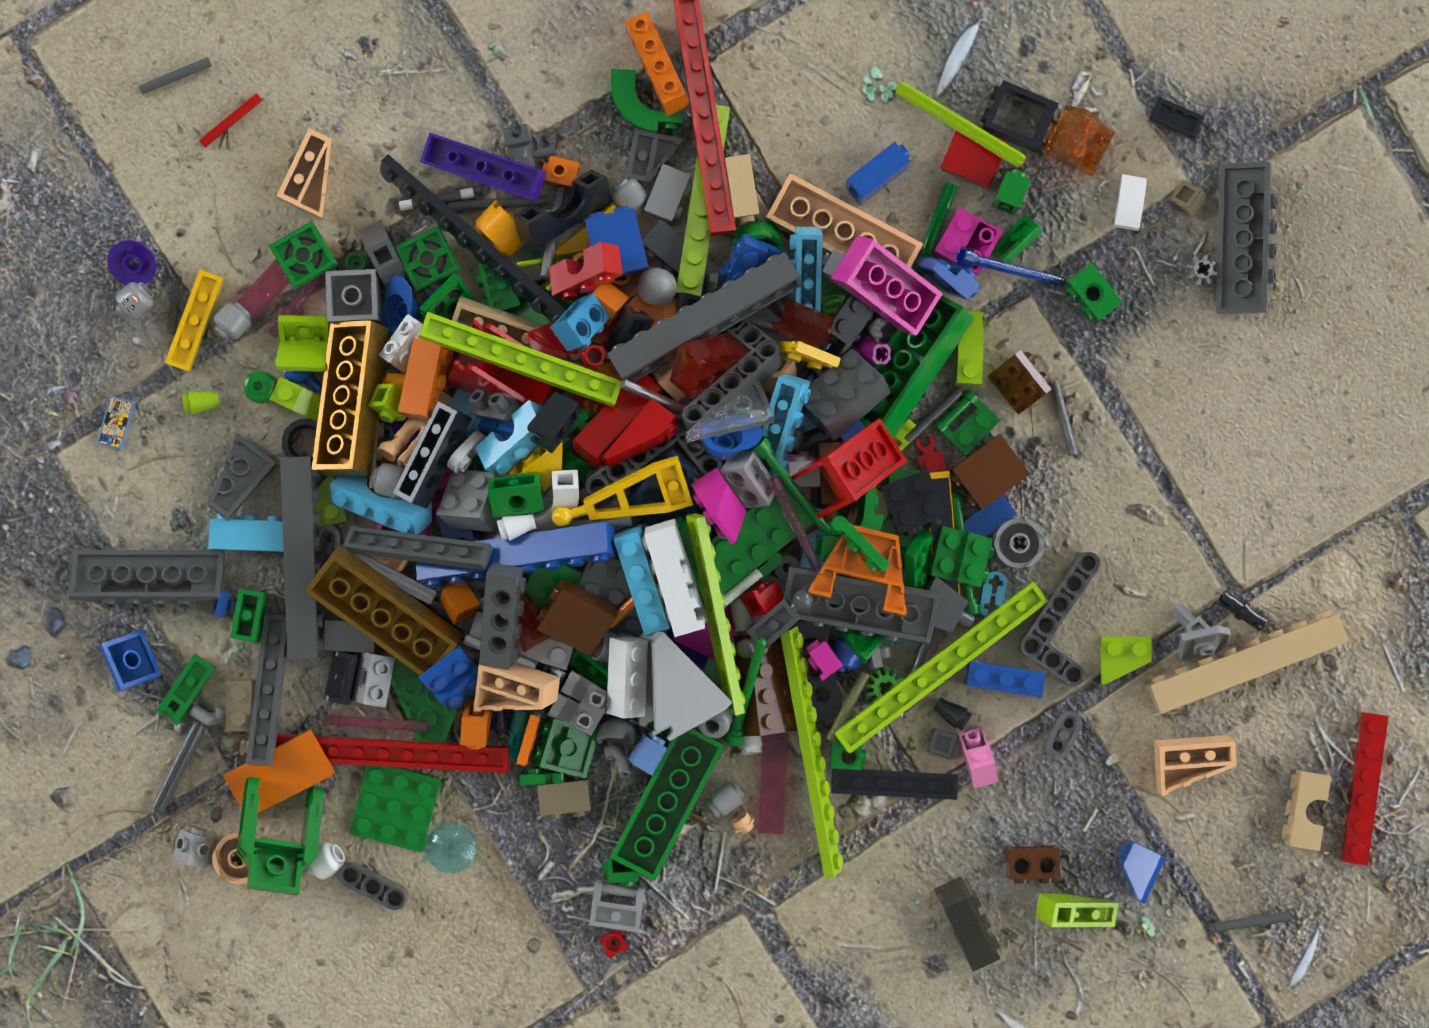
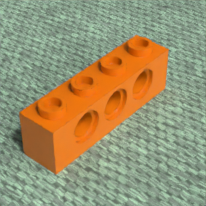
[624,12,690,116]

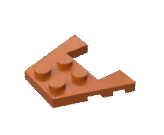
[808,525,907,617]

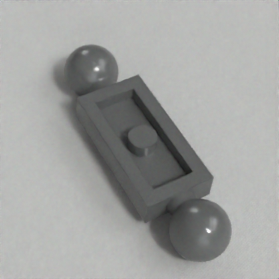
[736,590,813,659]

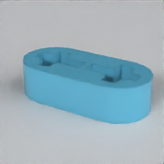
[979,571,1007,617]

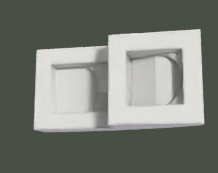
[1114,174,1147,231]

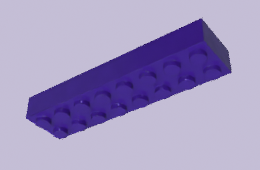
[420,132,546,202]

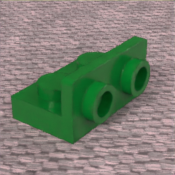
[475,264,521,311]

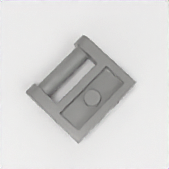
[589,880,645,933]

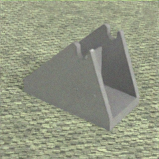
[638,631,732,741]

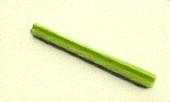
[895,81,1025,168]

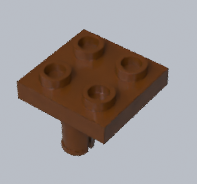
[988,350,1052,415]

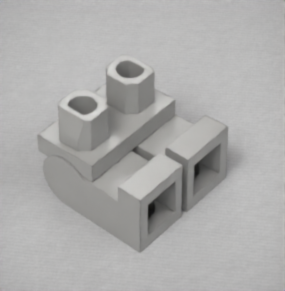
[548,670,607,736]

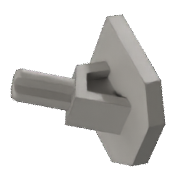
[1171,603,1231,661]

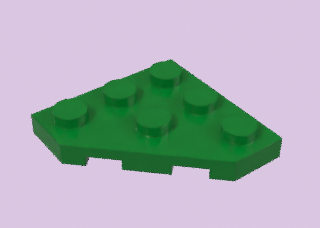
[391,658,458,743]

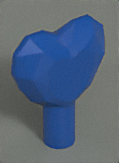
[284,371,322,393]

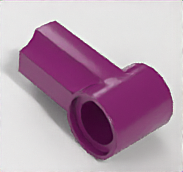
[851,334,891,365]

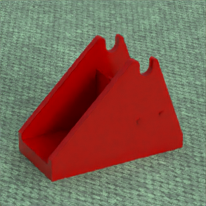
[447,320,554,406]
[791,418,907,519]

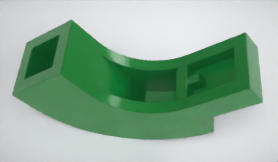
[610,69,684,133]
[814,488,884,561]

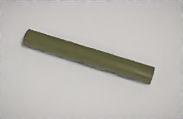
[826,671,870,743]

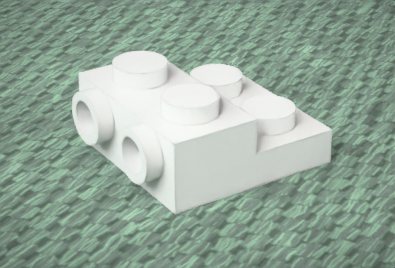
[379,314,423,374]

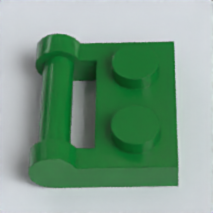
[933,389,1001,456]
[905,530,932,589]

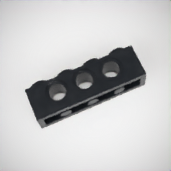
[393,401,472,509]
[793,620,842,722]

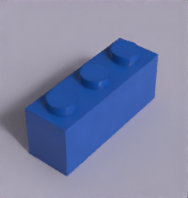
[964,661,1046,698]

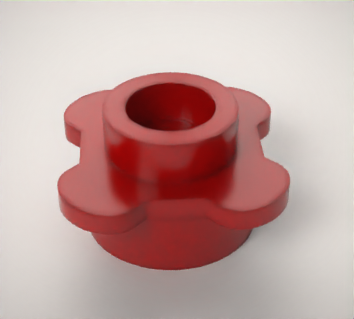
[599,929,629,958]

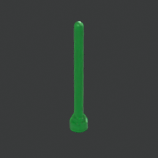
[750,436,831,536]
[952,495,981,615]
[723,638,767,746]

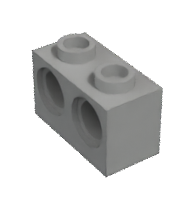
[720,451,779,508]

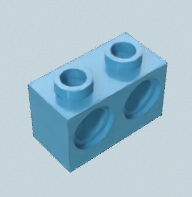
[550,293,610,352]

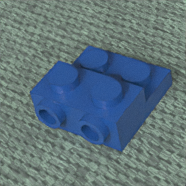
[720,234,790,284]
[914,256,980,300]
[419,646,479,712]

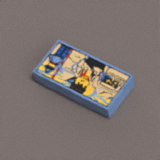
[97,395,136,450]

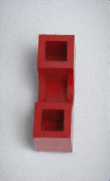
[549,242,623,301]

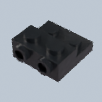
[880,469,946,537]

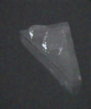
[686,381,775,442]

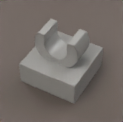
[863,647,891,670]

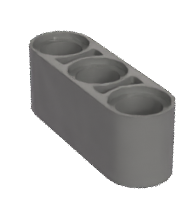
[338,862,409,910]

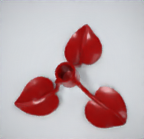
[528,319,617,409]

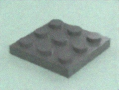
[577,555,643,637]

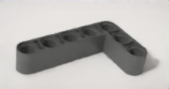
[682,318,782,437]
[586,414,722,502]
[1018,552,1100,686]

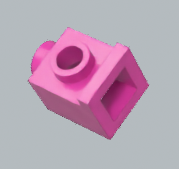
[805,639,843,681]

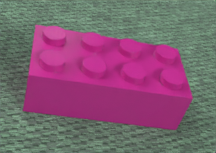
[831,235,943,336]

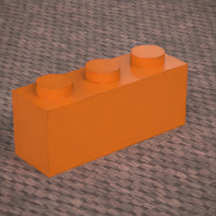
[398,338,451,421]

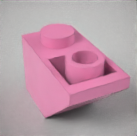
[958,726,998,789]

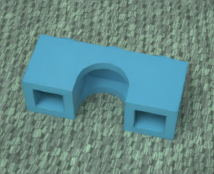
[475,400,543,477]

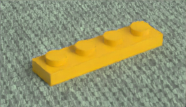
[165,270,225,372]

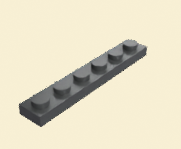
[343,526,493,571]
[246,614,287,767]

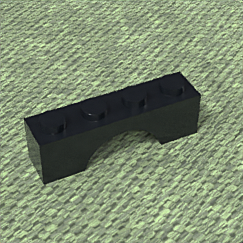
[513,169,613,249]

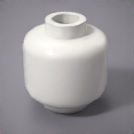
[306,842,345,880]

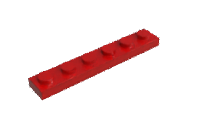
[1341,712,1389,866]

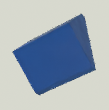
[99,629,162,692]

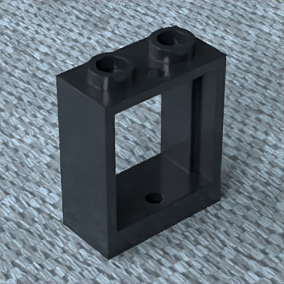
[980,80,1059,153]

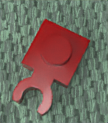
[915,435,947,473]

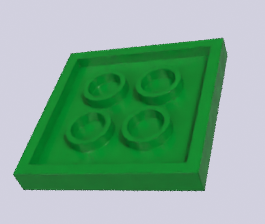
[349,766,442,853]

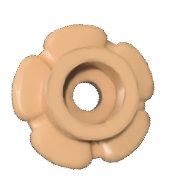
[731,811,755,834]

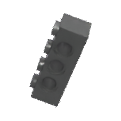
[479,562,526,670]

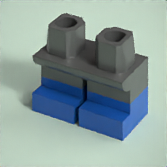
[469,389,521,437]

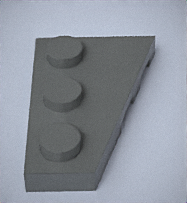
[208,434,277,521]

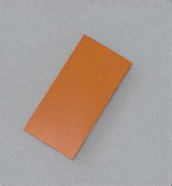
[223,729,335,813]

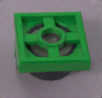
[269,221,338,290]
[394,226,461,293]
[417,273,477,320]

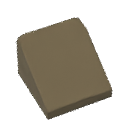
[1169,180,1207,217]

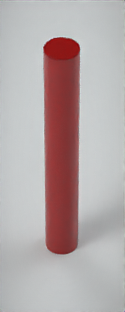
[199,93,263,148]

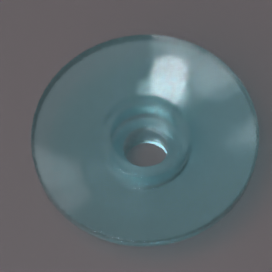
[426,823,476,873]

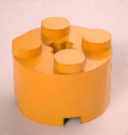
[473,200,524,257]

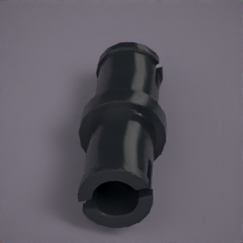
[1217,590,1268,631]

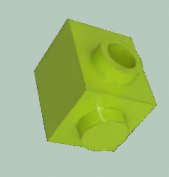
[368,384,406,423]

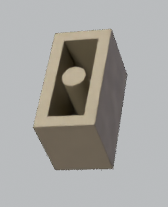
[226,680,256,731]
[537,779,592,820]

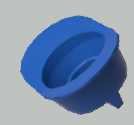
[382,276,420,335]
[701,417,762,460]

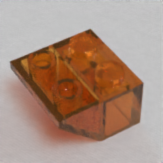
[1045,105,1115,177]

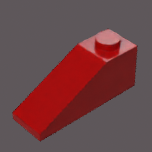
[603,398,678,467]

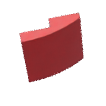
[940,131,1009,189]

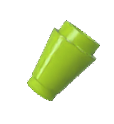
[182,391,220,415]

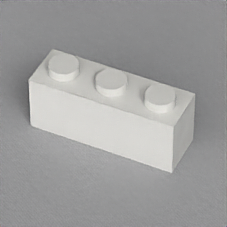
[607,636,648,719]

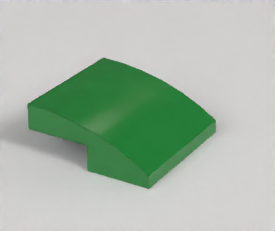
[521,565,583,607]

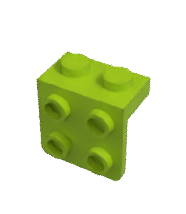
[275,315,330,372]

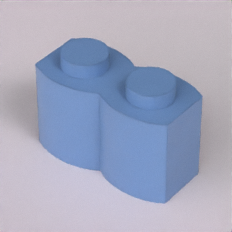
[628,731,668,775]

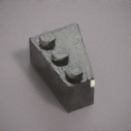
[934,877,1000,972]

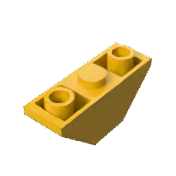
[504,440,563,491]

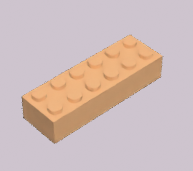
[766,173,923,268]

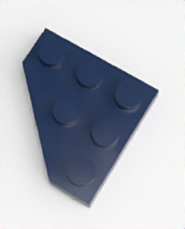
[627,449,697,526]

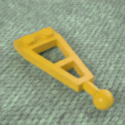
[552,456,693,527]

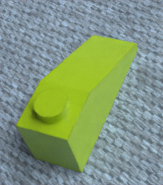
[954,311,983,386]
[269,377,321,422]
[1035,893,1119,927]

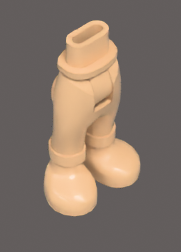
[377,391,453,468]

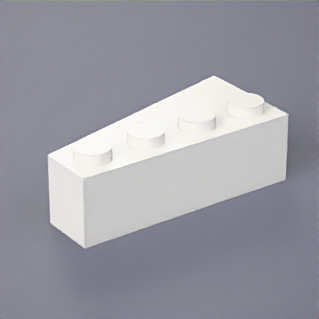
[642,519,706,637]

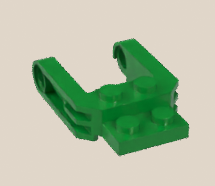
[236,776,324,896]

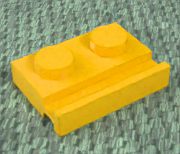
[779,341,841,371]

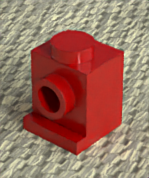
[739,580,784,618]

